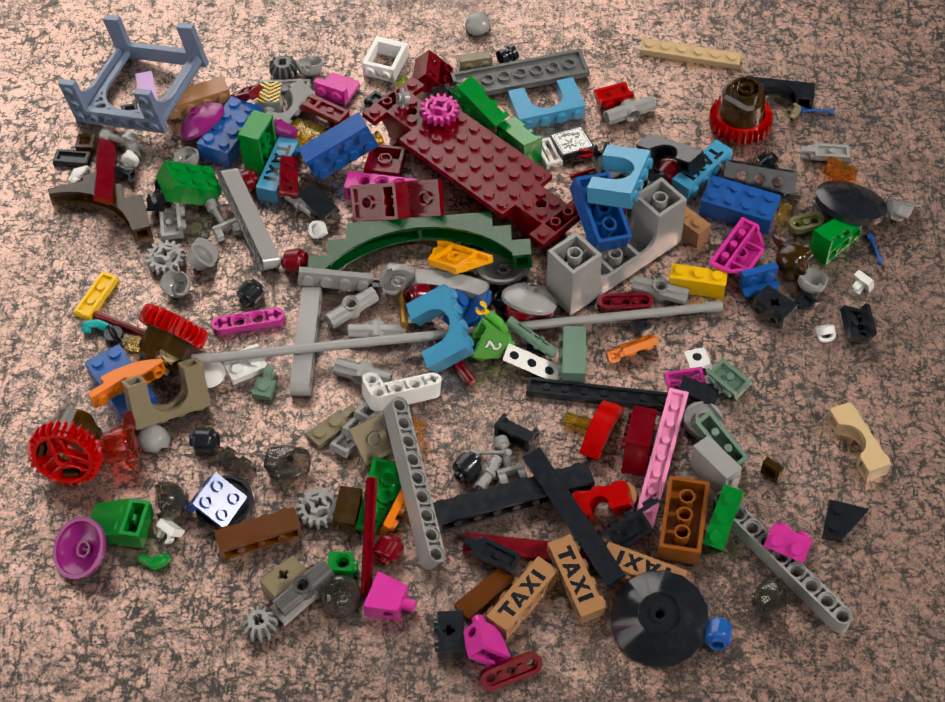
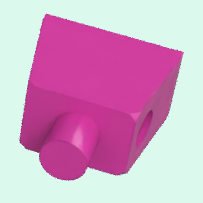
[363,572,417,620]
[463,615,511,666]

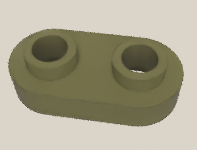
[788,212,824,234]

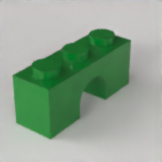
[702,484,746,551]

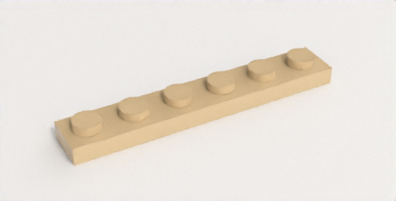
[639,38,742,70]

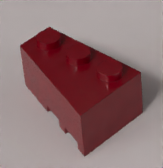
[621,405,658,477]

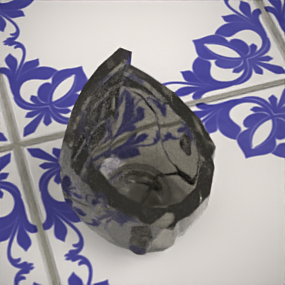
[264,444,311,481]

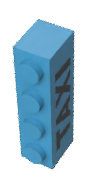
[256,136,301,203]
[671,140,733,201]

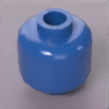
[704,617,732,651]

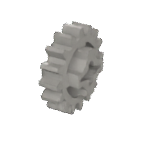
[145,240,186,275]
[296,486,338,530]

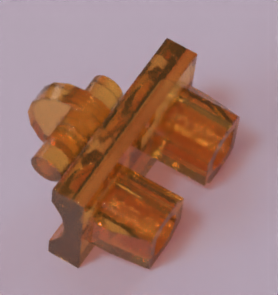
[823,156,859,183]

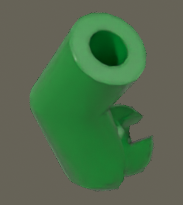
[138,553,171,570]

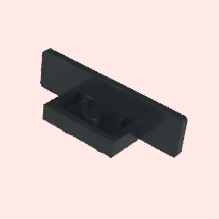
[596,497,661,548]

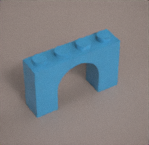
[508,77,586,130]
[587,144,653,209]
[406,283,475,373]

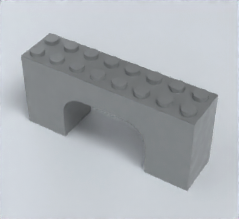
[546,177,687,316]

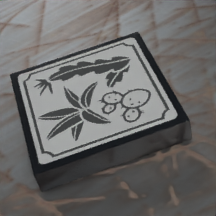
[549,126,594,160]

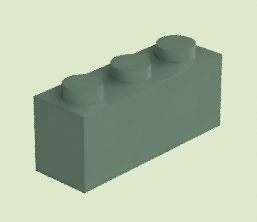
[558,326,586,383]
[692,410,749,465]

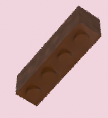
[214,507,302,561]

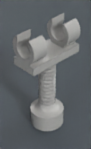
[99,128,145,157]
[205,198,242,242]
[492,435,528,484]

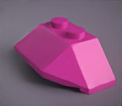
[708,217,766,274]

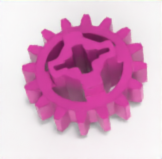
[421,93,459,127]

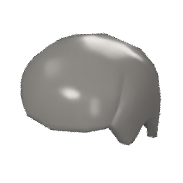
[465,12,490,36]
[296,55,323,77]
[172,146,199,165]
[798,268,829,294]
[160,269,191,298]
[137,424,170,453]

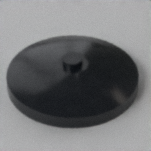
[814,180,887,226]

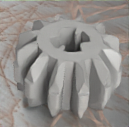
[241,605,278,643]

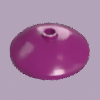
[180,102,224,140]
[53,517,106,580]

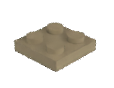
[348,412,393,466]

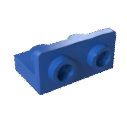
[738,262,780,298]

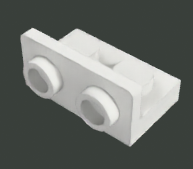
[223,343,267,385]

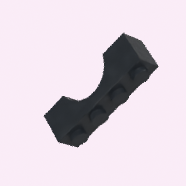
[746,76,815,109]
[636,133,706,177]

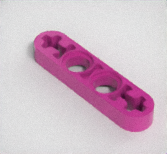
[211,307,285,335]

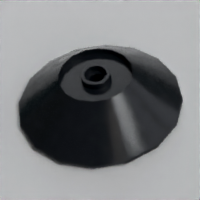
[610,570,709,667]

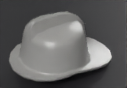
[885,198,922,221]
[186,238,219,271]

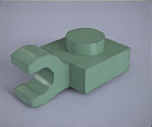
[251,365,277,401]

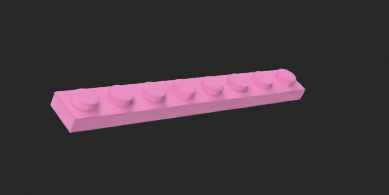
[637,388,689,533]

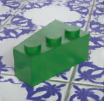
[449,76,509,129]
[495,116,542,163]
[809,219,863,265]

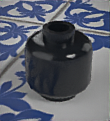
[236,279,265,307]
[189,427,220,453]
[452,451,482,481]

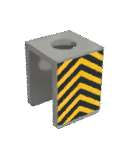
[257,81,284,113]

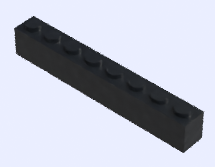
[433,462,595,534]

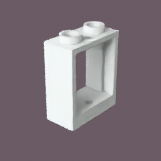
[362,36,408,82]

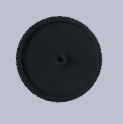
[195,476,254,530]

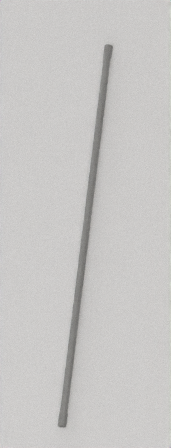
[191,300,723,365]

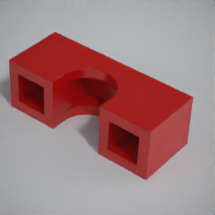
[572,480,634,522]

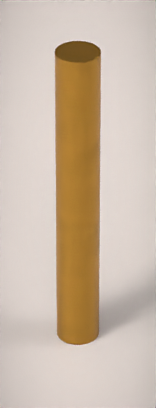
[398,291,408,328]

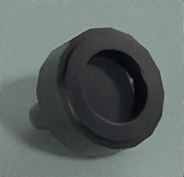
[104,324,124,344]

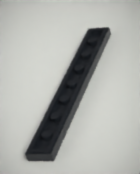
[526,377,668,412]
[522,447,626,588]

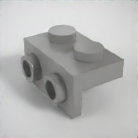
[159,203,187,241]

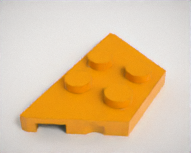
[428,240,493,274]

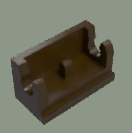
[332,485,363,534]

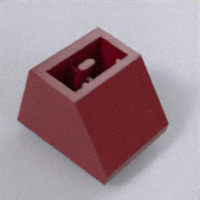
[413,50,453,93]

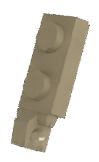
[306,405,356,449]

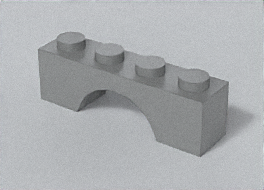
[266,78,315,138]

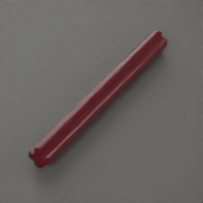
[360,477,377,597]

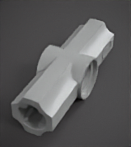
[604,96,657,125]
[631,275,690,305]
[324,287,379,329]
[348,320,406,339]
[333,358,393,386]

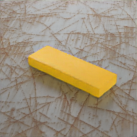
[73,271,119,320]

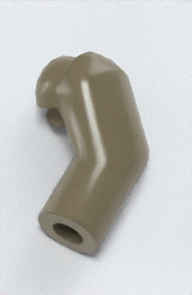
[785,103,802,120]

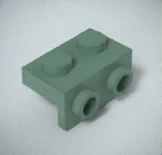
[706,358,752,400]

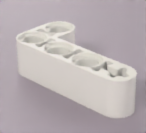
[362,372,442,411]

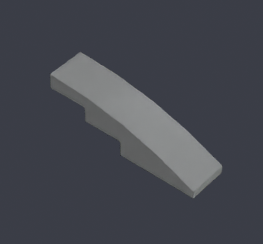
[416,269,490,298]
[329,401,384,458]

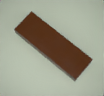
[454,569,514,622]

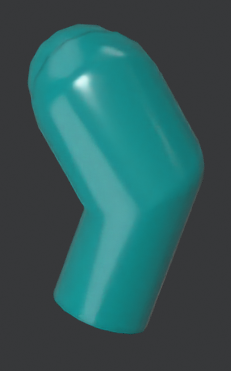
[81,319,109,333]

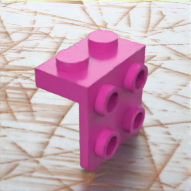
[314,73,360,106]
[764,522,814,563]

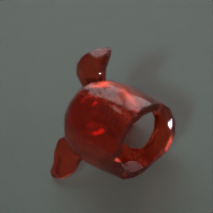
[100,411,140,469]

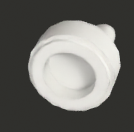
[120,150,139,167]
[308,221,328,239]
[815,324,836,343]

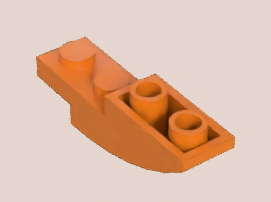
[87,359,166,409]

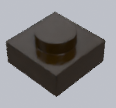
[75,134,96,152]
[760,457,784,483]

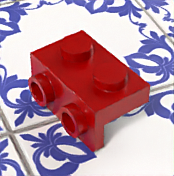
[593,82,634,110]

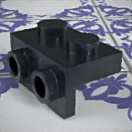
[840,303,877,344]

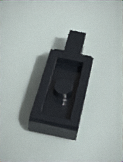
[463,535,521,575]

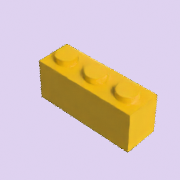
[669,263,728,300]

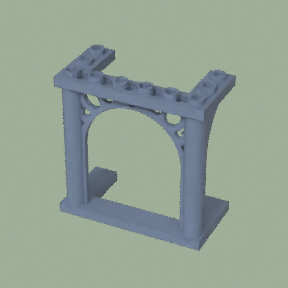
[58,14,209,134]

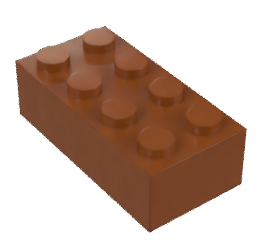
[657,475,710,565]

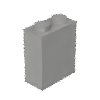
[689,435,742,494]

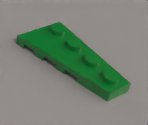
[355,456,401,534]

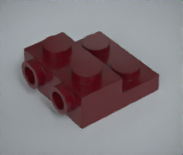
[364,144,406,177]

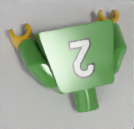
[469,301,515,362]

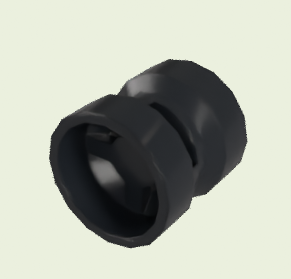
[496,44,519,64]

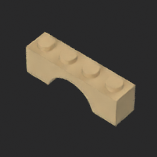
[826,401,891,482]

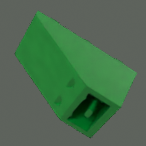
[90,498,154,549]

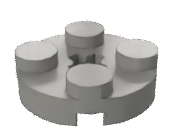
[379,263,417,296]
[683,401,723,440]

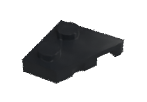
[821,499,869,543]

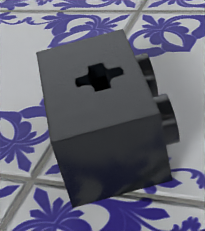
[752,284,798,329]
[433,610,465,660]

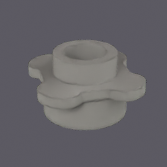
[396,88,410,109]

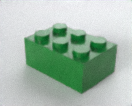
[238,110,277,175]
[156,161,223,206]

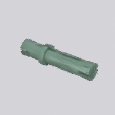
[506,316,558,359]

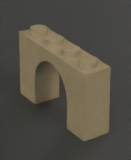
[121,357,211,430]

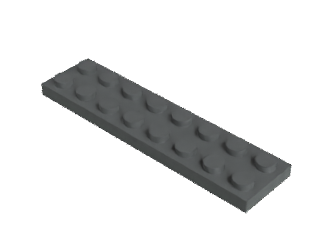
[451,49,590,96]

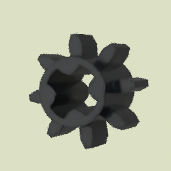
[757,151,779,168]

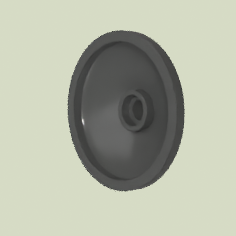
[476,249,530,285]

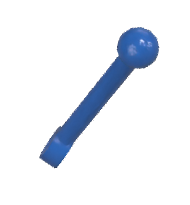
[800,106,835,115]
[866,234,884,264]

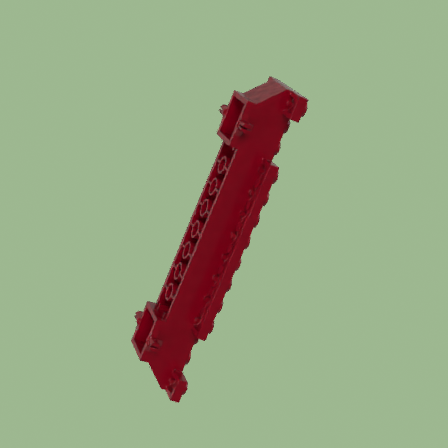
[362,76,580,248]

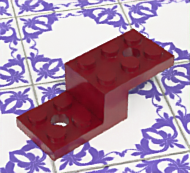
[350,179,445,222]

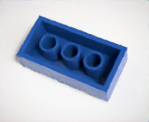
[197,96,262,167]
[298,112,379,182]
[569,172,633,252]
[699,175,781,235]
[85,344,158,428]

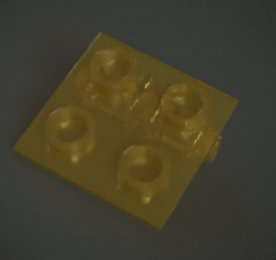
[286,118,328,147]

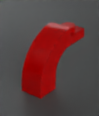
[579,400,625,460]

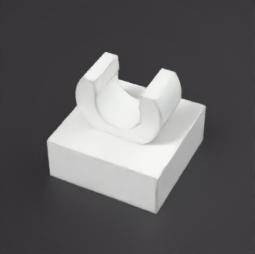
[852,270,874,295]
[156,519,185,544]

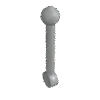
[472,449,512,456]

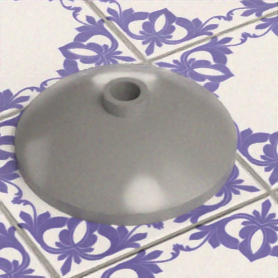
[501,282,557,315]

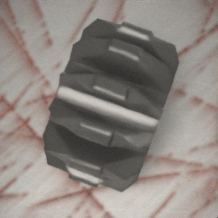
[269,54,297,80]

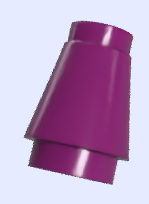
[274,119,298,139]

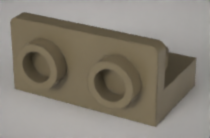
[456,51,493,71]

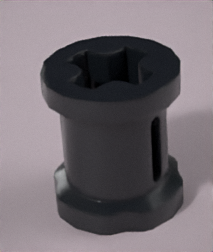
[114,162,137,182]

